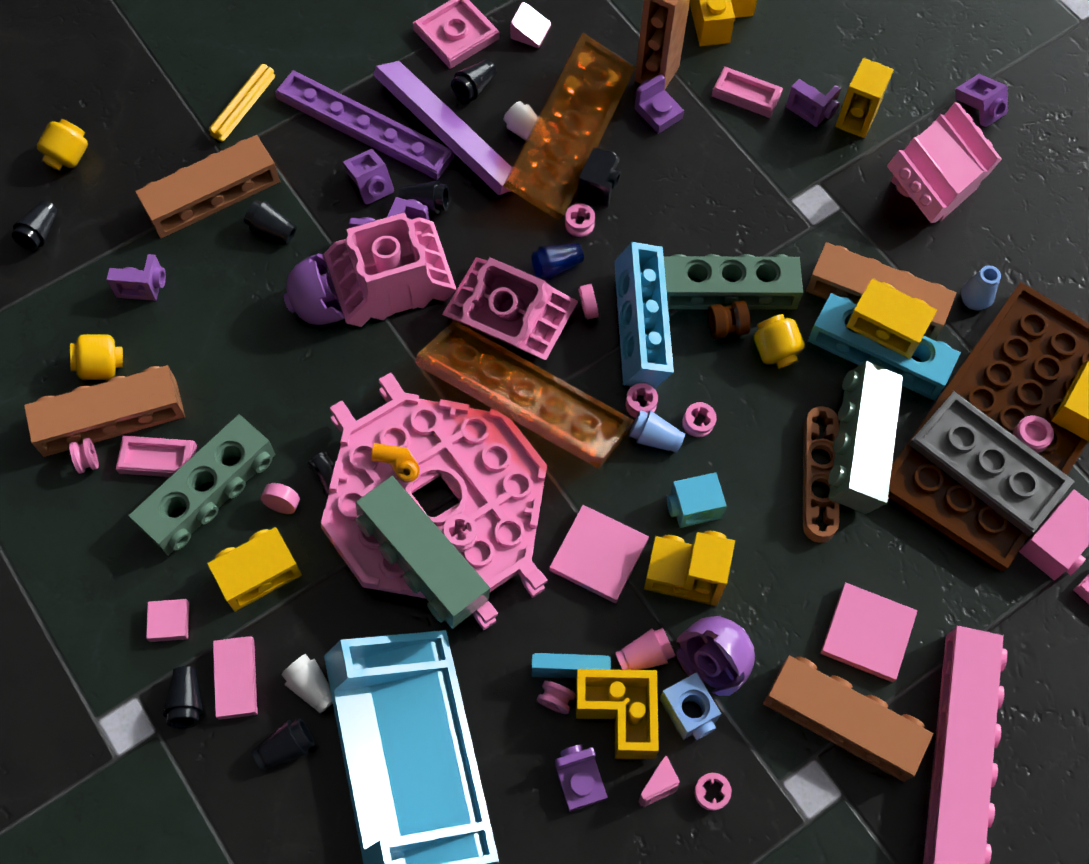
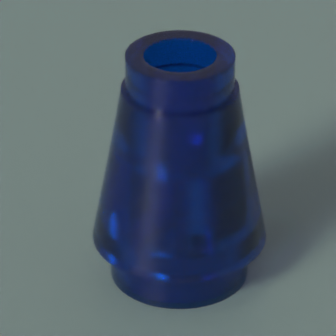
[531,243,584,279]

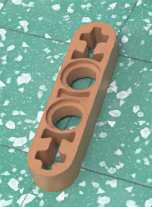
[803,406,840,543]

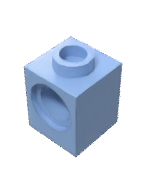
[659,672,721,740]

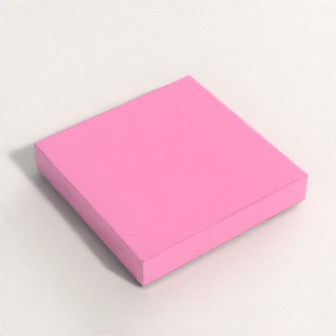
[413,0,500,69]
[549,505,649,604]
[820,582,918,683]

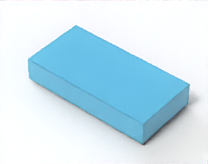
[532,653,611,679]

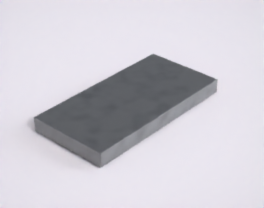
[909,391,1075,537]

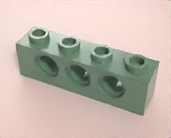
[664,254,803,309]
[128,414,276,556]

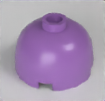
[283,253,345,325]
[676,616,755,696]

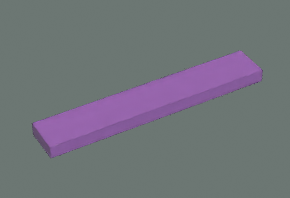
[373,61,524,195]
[275,70,455,180]

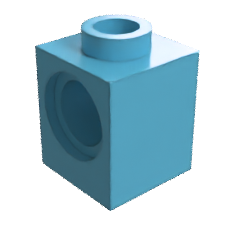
[667,472,727,528]

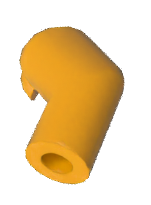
[371,443,420,482]

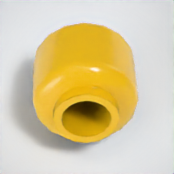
[37,119,88,171]
[753,314,805,369]
[70,334,123,380]

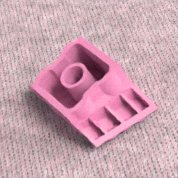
[887,102,1002,223]
[324,212,457,327]
[442,257,578,360]

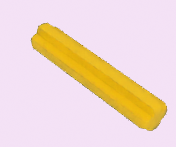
[209,64,275,142]

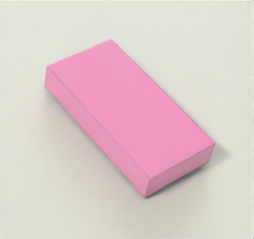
[711,66,783,118]
[116,436,197,477]
[213,636,258,720]

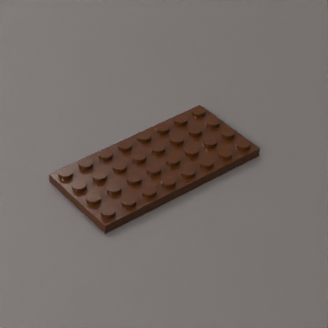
[888,282,1089,573]

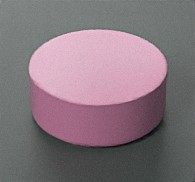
[578,284,599,320]
[1013,415,1054,453]
[260,483,300,514]

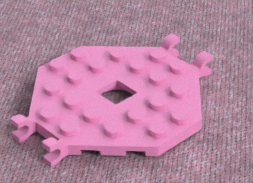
[321,373,548,631]

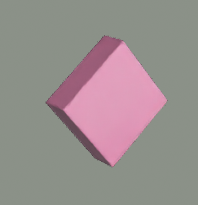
[146,599,189,642]

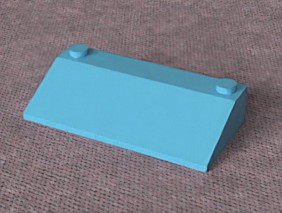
[324,630,499,864]

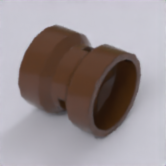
[708,300,750,339]

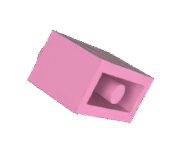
[1019,489,1089,581]

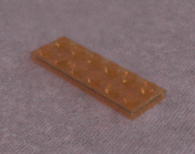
[503,33,636,220]
[415,320,634,469]

